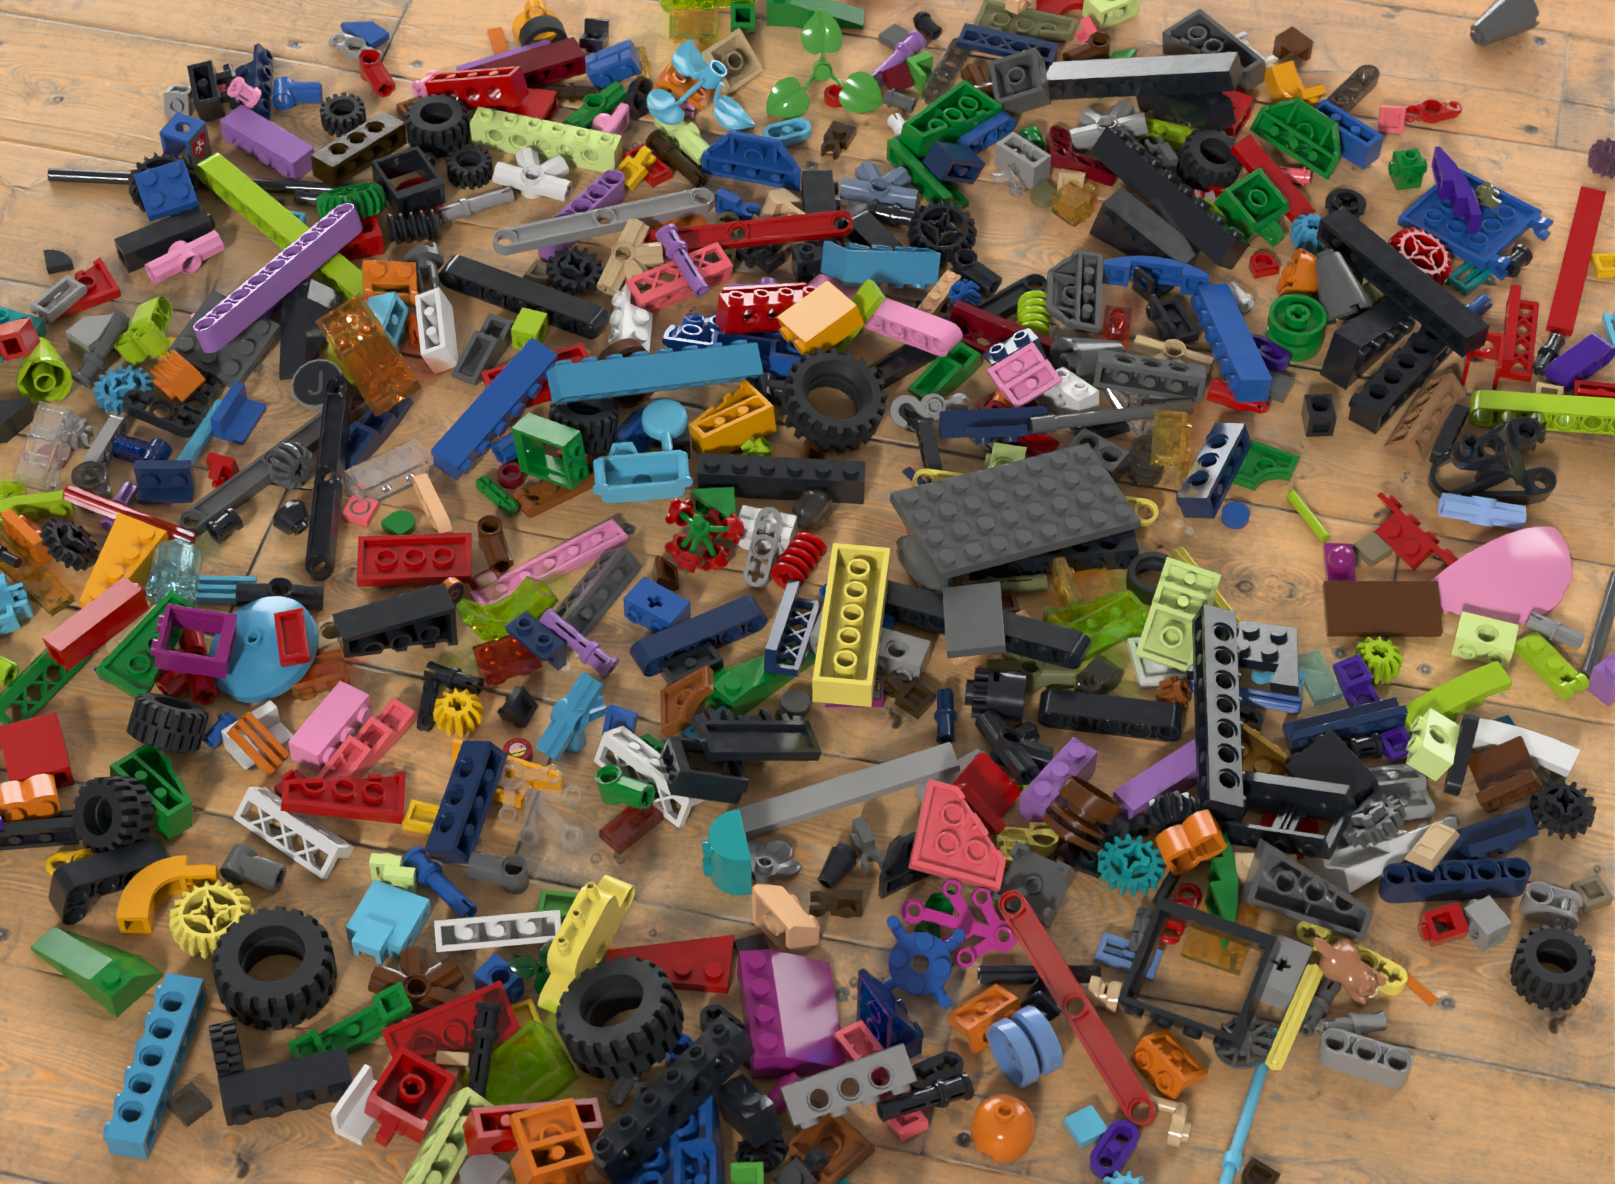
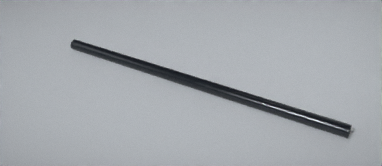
[47,168,354,193]

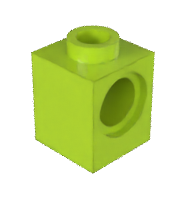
[511,308,549,350]

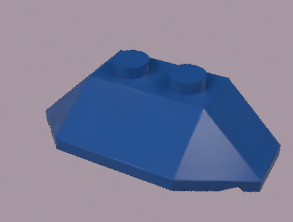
[702,130,801,192]

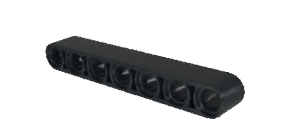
[439,255,610,340]

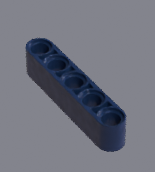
[629,595,768,677]
[1378,857,1531,903]

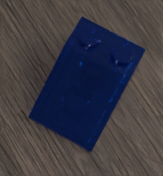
[856,968,924,1059]

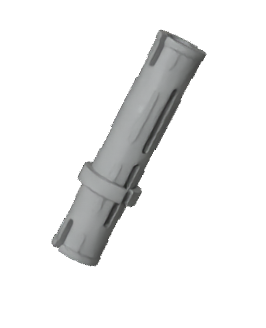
[437,186,514,224]

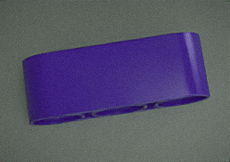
[1545,333,1615,392]

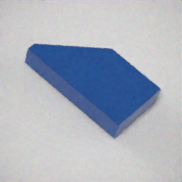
[341,21,390,49]

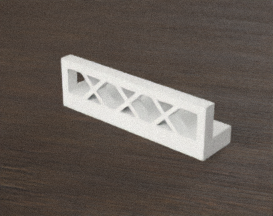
[594,726,705,828]
[233,787,355,879]

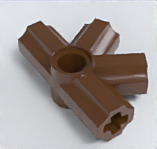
[368,946,464,1014]

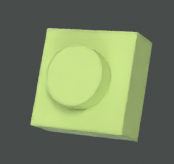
[369,853,403,881]
[382,865,418,894]

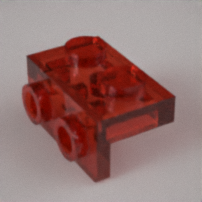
[472,634,543,685]

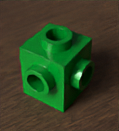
[1388,148,1427,191]

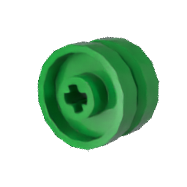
[1265,294,1327,362]

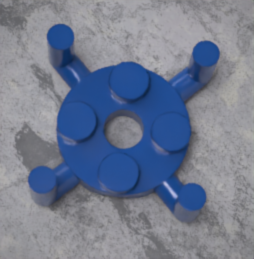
[873,915,966,1010]

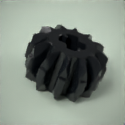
[1147,791,1198,834]

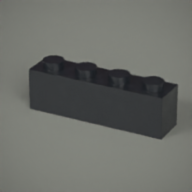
[802,170,844,243]
[217,1047,353,1126]

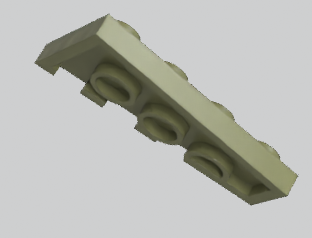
[973,0,1078,42]

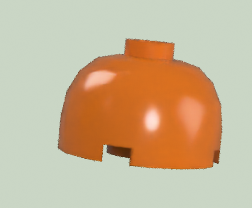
[1276,248,1318,297]
[970,1094,1035,1162]

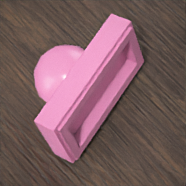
[591,103,630,136]

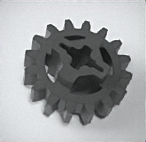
[1343,795,1407,848]

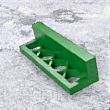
[886,137,969,209]
[0,648,94,725]

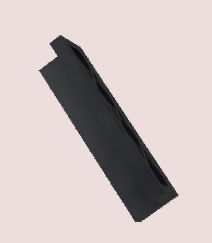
[0,810,79,851]

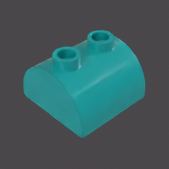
[701,810,752,896]

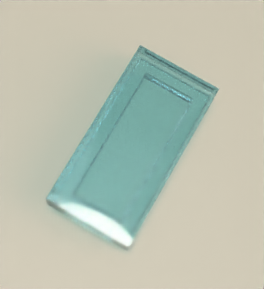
[1298,650,1343,706]

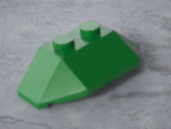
[1249,98,1341,180]

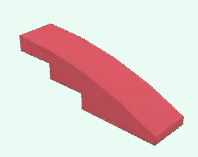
[315,697,418,781]
[834,1020,929,1142]

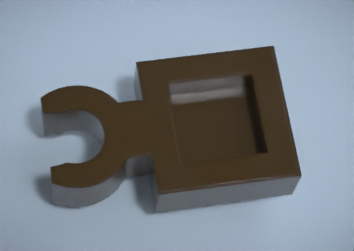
[821,121,856,160]

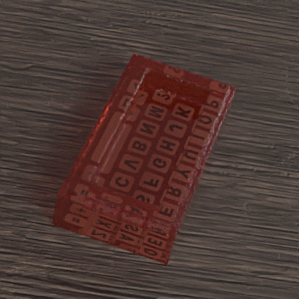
[599,805,664,855]

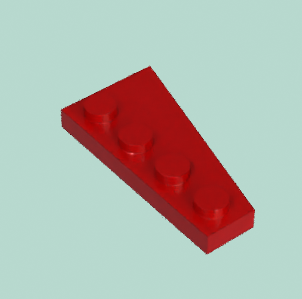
[280,771,406,824]

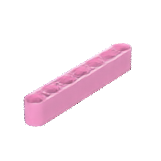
[808,274,963,357]

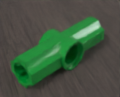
[562,81,627,129]

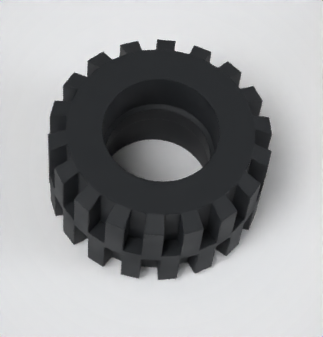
[405,94,470,159]
[1176,127,1243,192]
[549,398,619,455]
[126,693,209,753]
[72,776,154,853]
[1510,925,1596,1012]

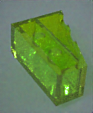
[1042,590,1147,663]

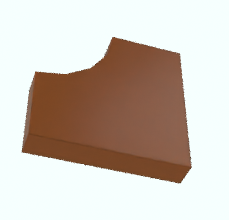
[660,665,714,738]

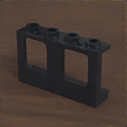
[1215,771,1356,860]

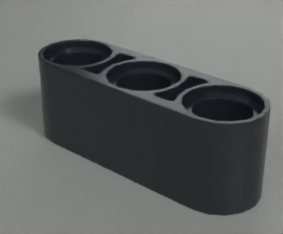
[842,210,903,251]

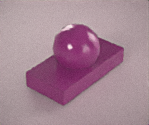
[1323,543,1356,581]

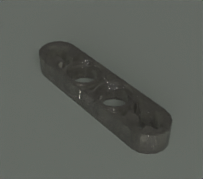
[921,37,971,105]
[1326,65,1380,113]

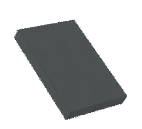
[942,582,1006,658]

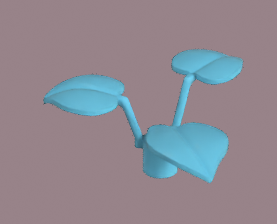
[647,39,755,131]

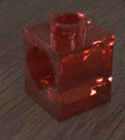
[1102,305,1132,349]

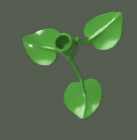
[766,8,883,119]

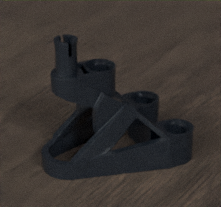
[1428,417,1557,505]

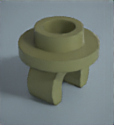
[1474,182,1501,209]

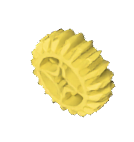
[169,880,254,960]

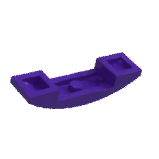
[1332,654,1411,762]

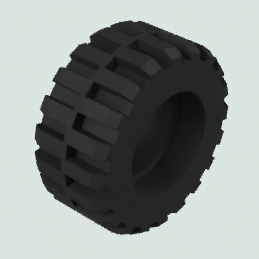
[212,906,337,1030]
[555,956,684,1080]

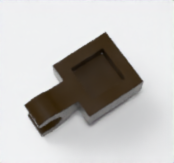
[883,674,936,719]
[809,888,863,918]

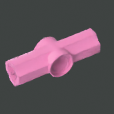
[144,230,225,284]

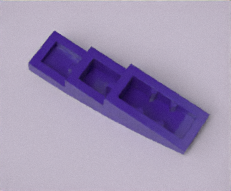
[1431,147,1482,234]

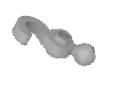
[889,392,970,427]

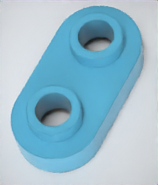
[763,118,811,146]

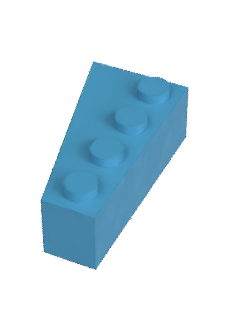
[821,241,941,288]

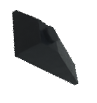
[279,279,346,380]

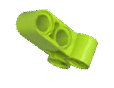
[114,295,173,366]

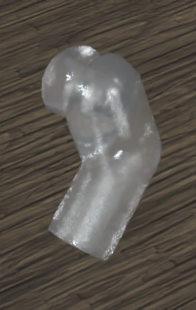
[991,171,1026,197]

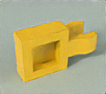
[615,146,656,191]

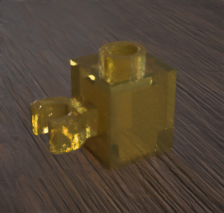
[1051,182,1098,228]

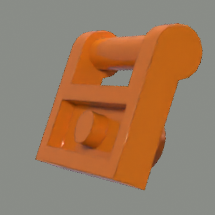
[362,260,418,306]

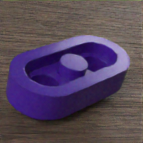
[1251,334,1290,372]
[1089,1120,1139,1179]

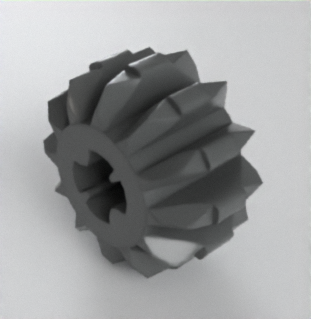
[267,441,315,490]

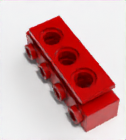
[715,282,818,335]

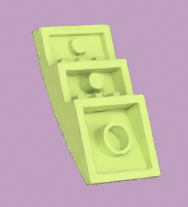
[1135,557,1222,673]

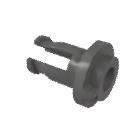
[401,242,444,295]

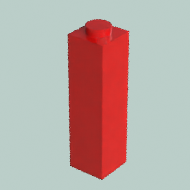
[43,577,149,671]

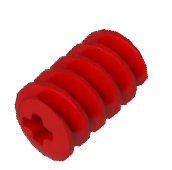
[770,530,827,589]

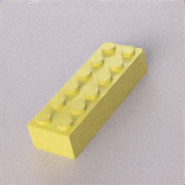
[812,543,890,707]

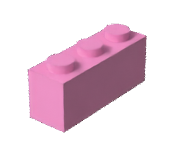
[288,681,372,773]

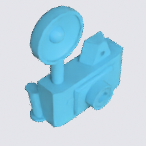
[592,398,693,503]

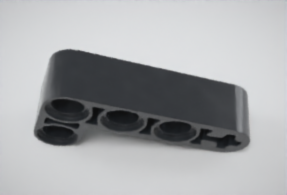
[48,838,171,925]

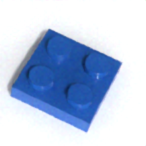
[134,159,199,222]

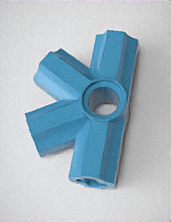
[535,671,607,761]

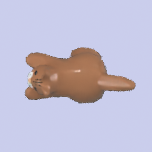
[1313,937,1386,1007]

